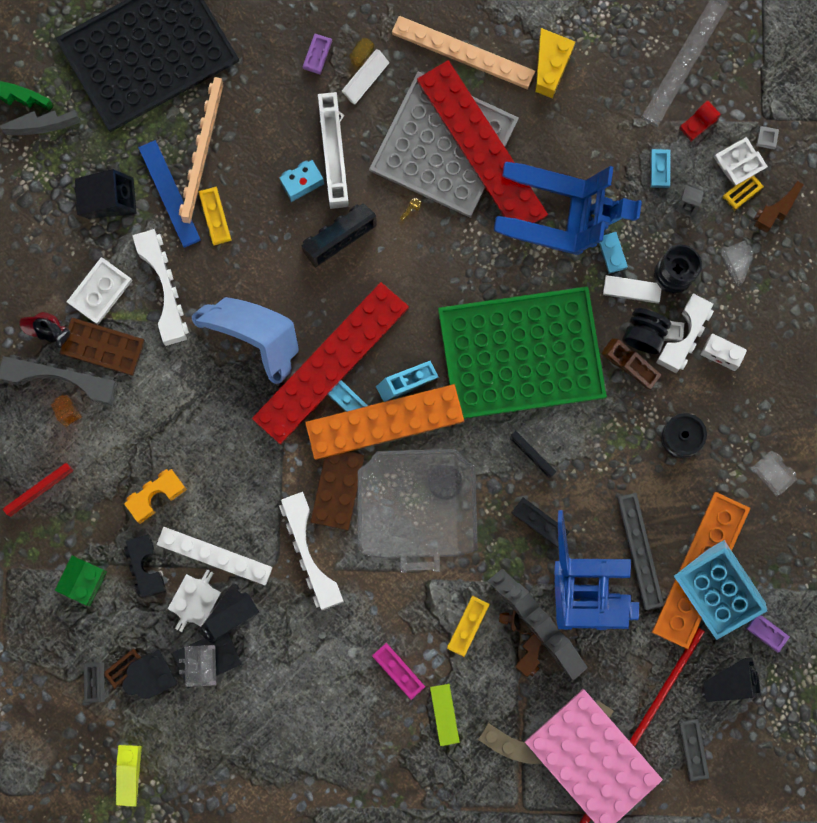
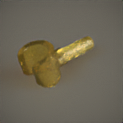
[400,198,422,221]

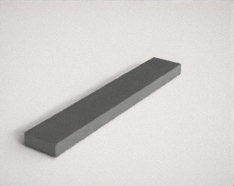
[617,493,664,611]

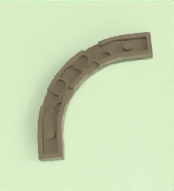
[478,700,614,764]

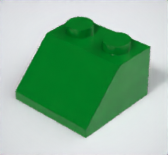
[55,555,107,607]

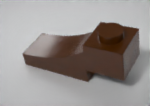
[754,181,804,233]
[601,338,661,390]
[514,620,554,677]

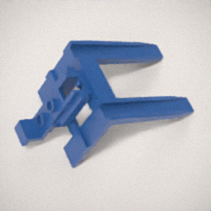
[494,162,642,255]
[554,510,639,630]

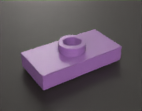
[303,34,332,74]
[746,615,790,653]

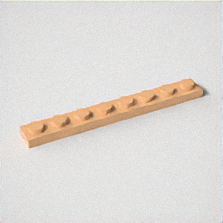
[392,16,535,90]
[179,77,223,224]

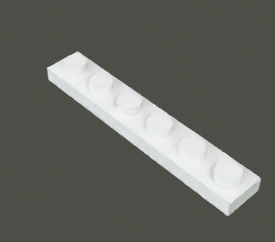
[157,527,273,586]

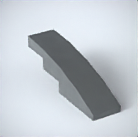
[0,110,81,135]

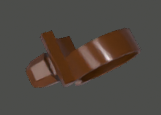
[499,610,533,635]

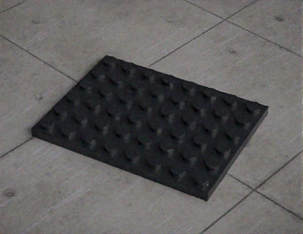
[55,0,239,132]

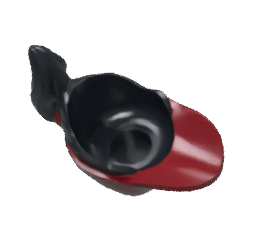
[20,312,70,348]

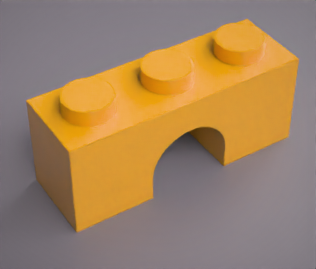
[124,469,187,524]

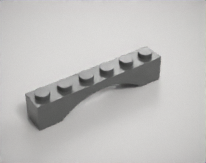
[0,355,118,406]

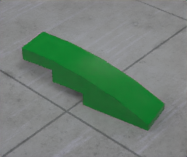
[0,81,54,112]

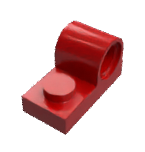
[679,101,721,142]

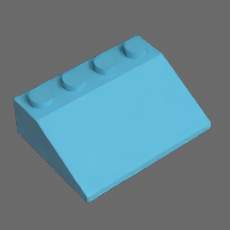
[674,540,767,640]

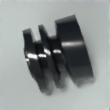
[654,244,702,294]
[622,308,672,355]

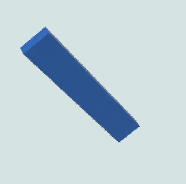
[138,140,201,248]

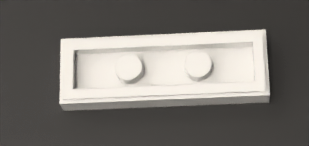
[342,49,389,104]
[603,275,661,304]

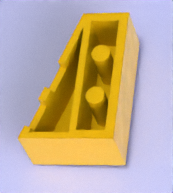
[535,28,575,98]

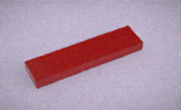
[3,463,74,517]

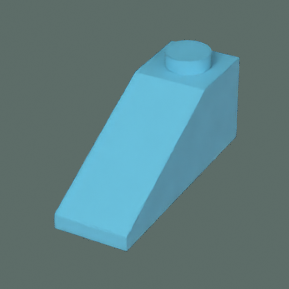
[376,361,439,402]

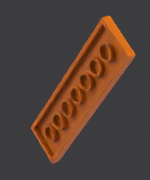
[305,384,464,460]
[651,492,750,649]

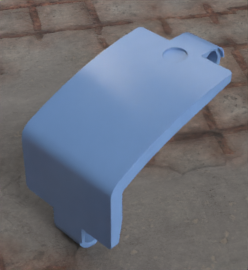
[192,297,299,384]

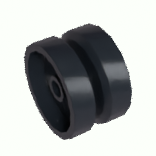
[661,413,707,459]

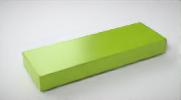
[430,684,460,746]

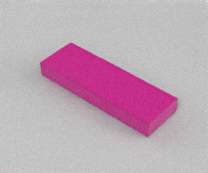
[372,643,425,700]

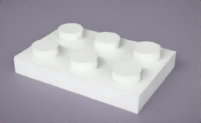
[67,257,133,325]

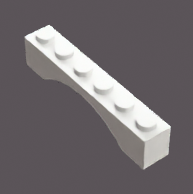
[318,92,349,209]
[132,229,189,346]
[279,492,344,610]

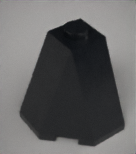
[201,583,259,644]
[702,658,762,702]

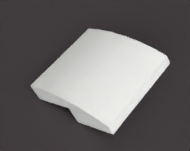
[714,137,768,186]

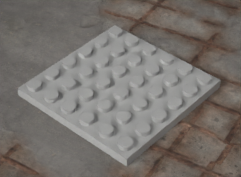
[369,71,519,218]

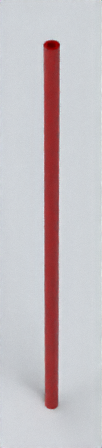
[579,628,705,823]

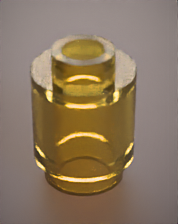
[349,38,375,67]

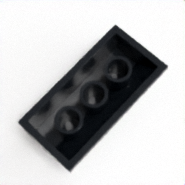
[301,203,377,268]

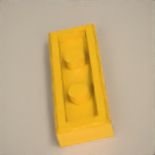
[198,187,232,246]
[447,596,490,657]

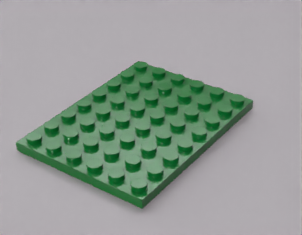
[438,287,607,419]

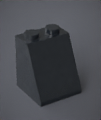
[74,169,137,219]

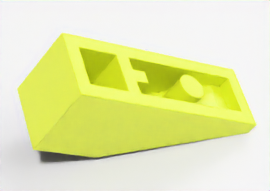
[116,745,142,806]

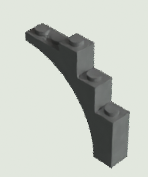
[488,569,588,680]

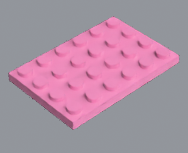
[525,689,663,823]

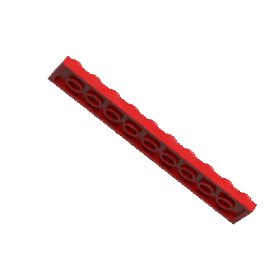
[417,60,548,224]
[252,282,409,445]

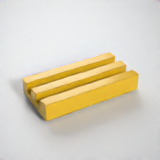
[723,175,764,211]

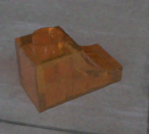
[51,395,82,427]

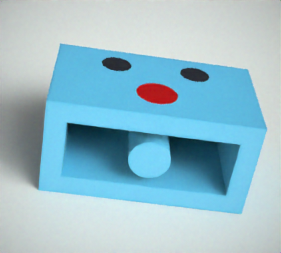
[279,160,324,202]

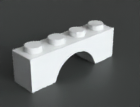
[656,293,714,373]

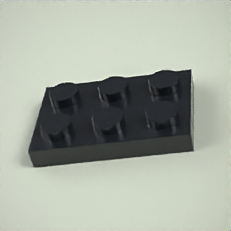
[172,634,242,689]

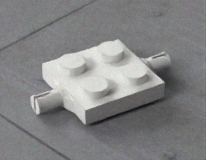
[168,569,221,632]

